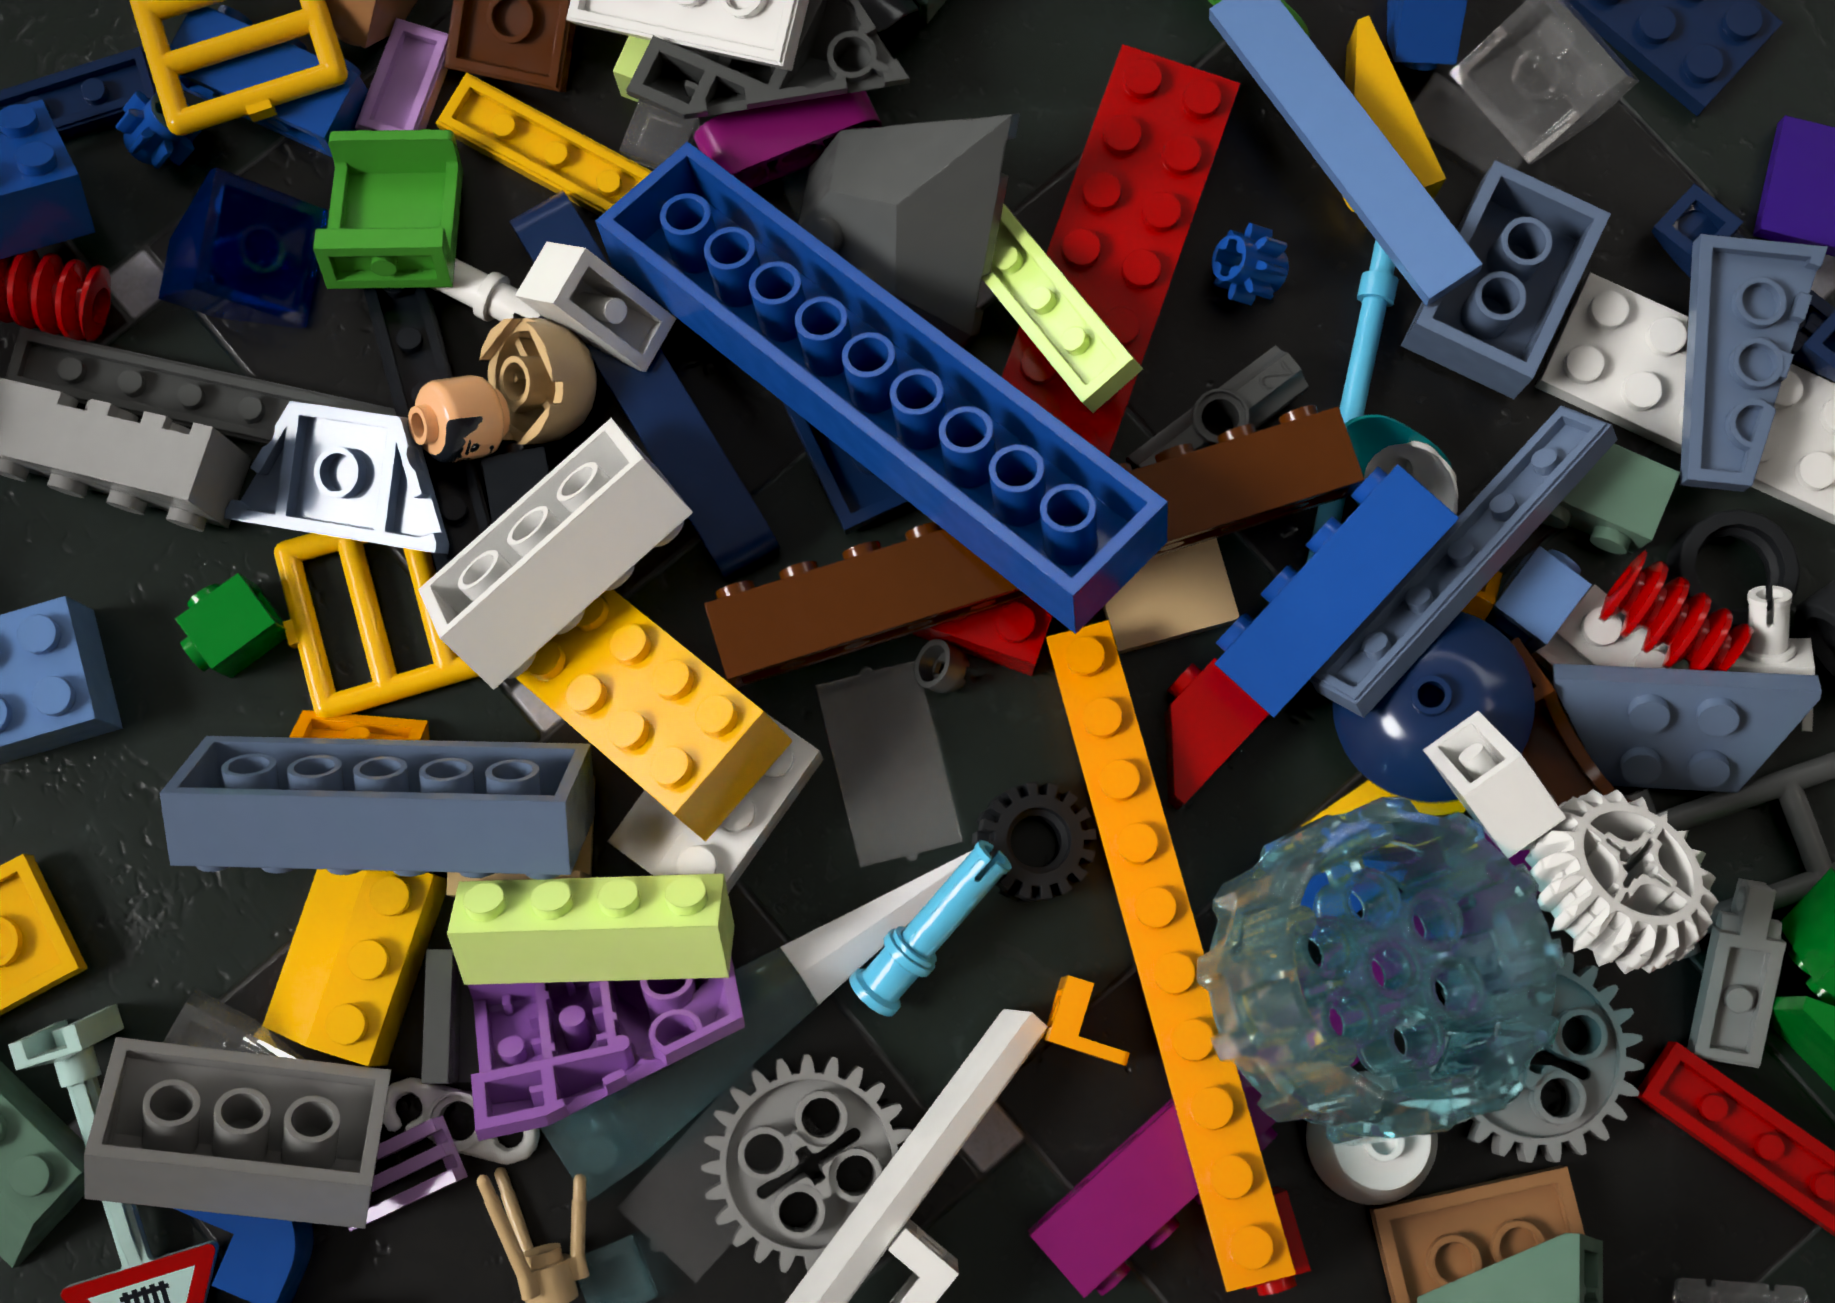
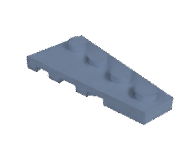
[1679,234,1828,492]

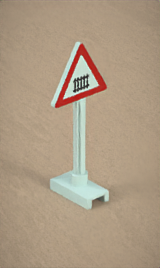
[8,1004,219,1303]

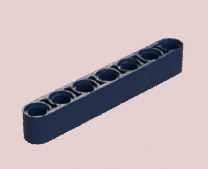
[509,190,780,580]

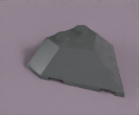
[626,0,910,120]
[798,113,1020,348]

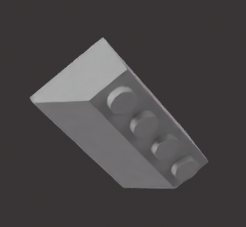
[84,1037,391,1229]

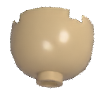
[479,318,597,444]

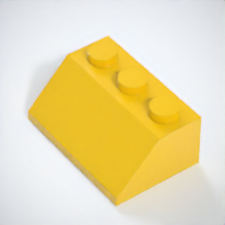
[262,869,447,1067]

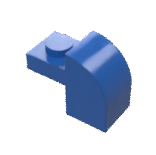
[173,1208,313,1303]

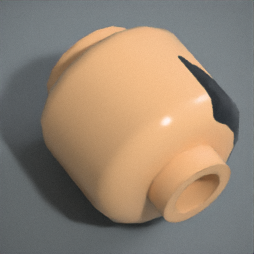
[408,375,510,463]

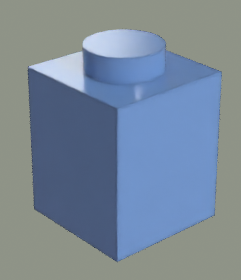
[1485,546,1592,655]

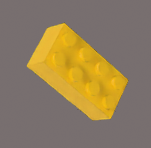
[515,590,792,842]

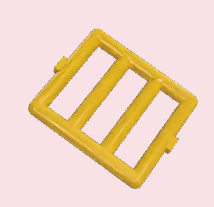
[129,0,348,136]
[274,533,479,718]

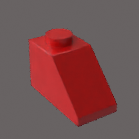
[1164,658,1269,810]

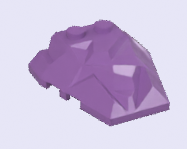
[468,956,745,1141]

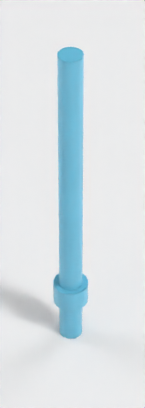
[1306,239,1399,563]

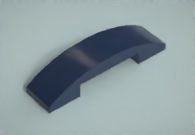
[1651,183,1835,382]

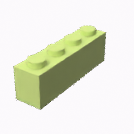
[447,873,735,985]

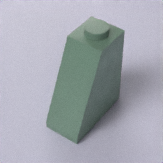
[1417,1233,1603,1303]

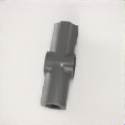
[1126,345,1309,470]

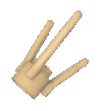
[477,1167,590,1303]

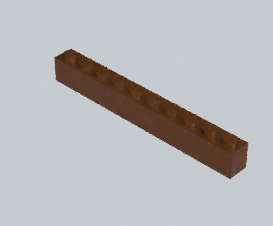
[704,405,1365,688]

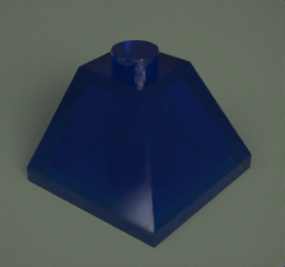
[158,168,328,328]

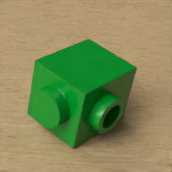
[175,573,287,679]

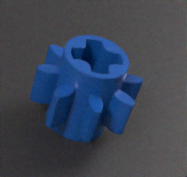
[116,90,201,169]
[1212,223,1289,305]

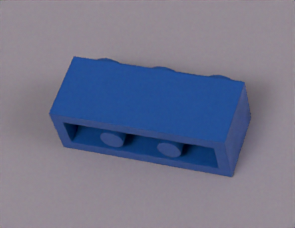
[170,5,368,158]

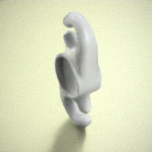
[383,1077,540,1165]

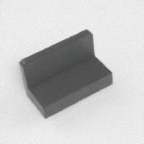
[421,949,479,1084]

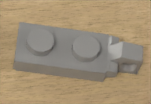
[1687,878,1786,1068]

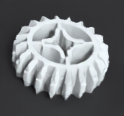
[1525,789,1719,974]

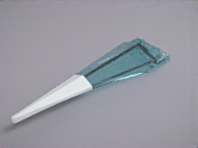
[541,850,973,1202]

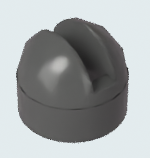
[914,639,970,694]

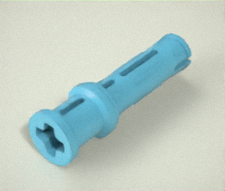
[849,840,1012,1017]

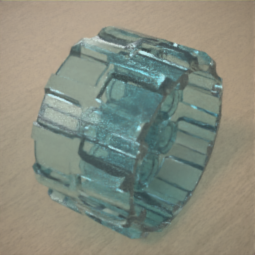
[1197,796,1565,1146]

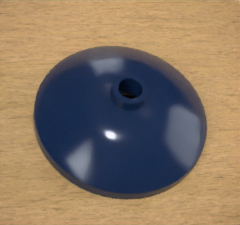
[1333,611,1535,804]

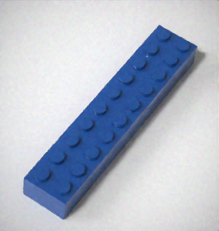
[595,141,1168,634]

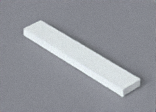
[785,1009,1048,1303]

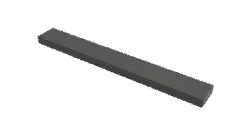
[5,327,503,496]

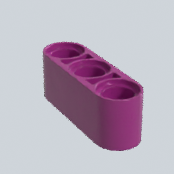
[694,90,882,189]

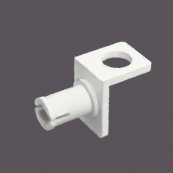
[1727,585,1815,732]

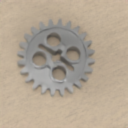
[1423,946,1644,1163]
[701,1054,912,1273]

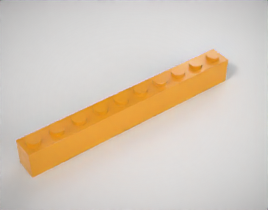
[1046,620,1296,1292]

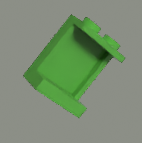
[313,129,463,289]

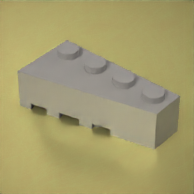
[0,378,252,532]

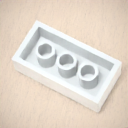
[418,418,693,690]

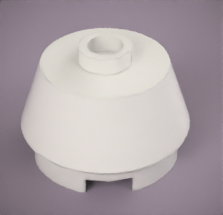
[1306,1071,1438,1205]

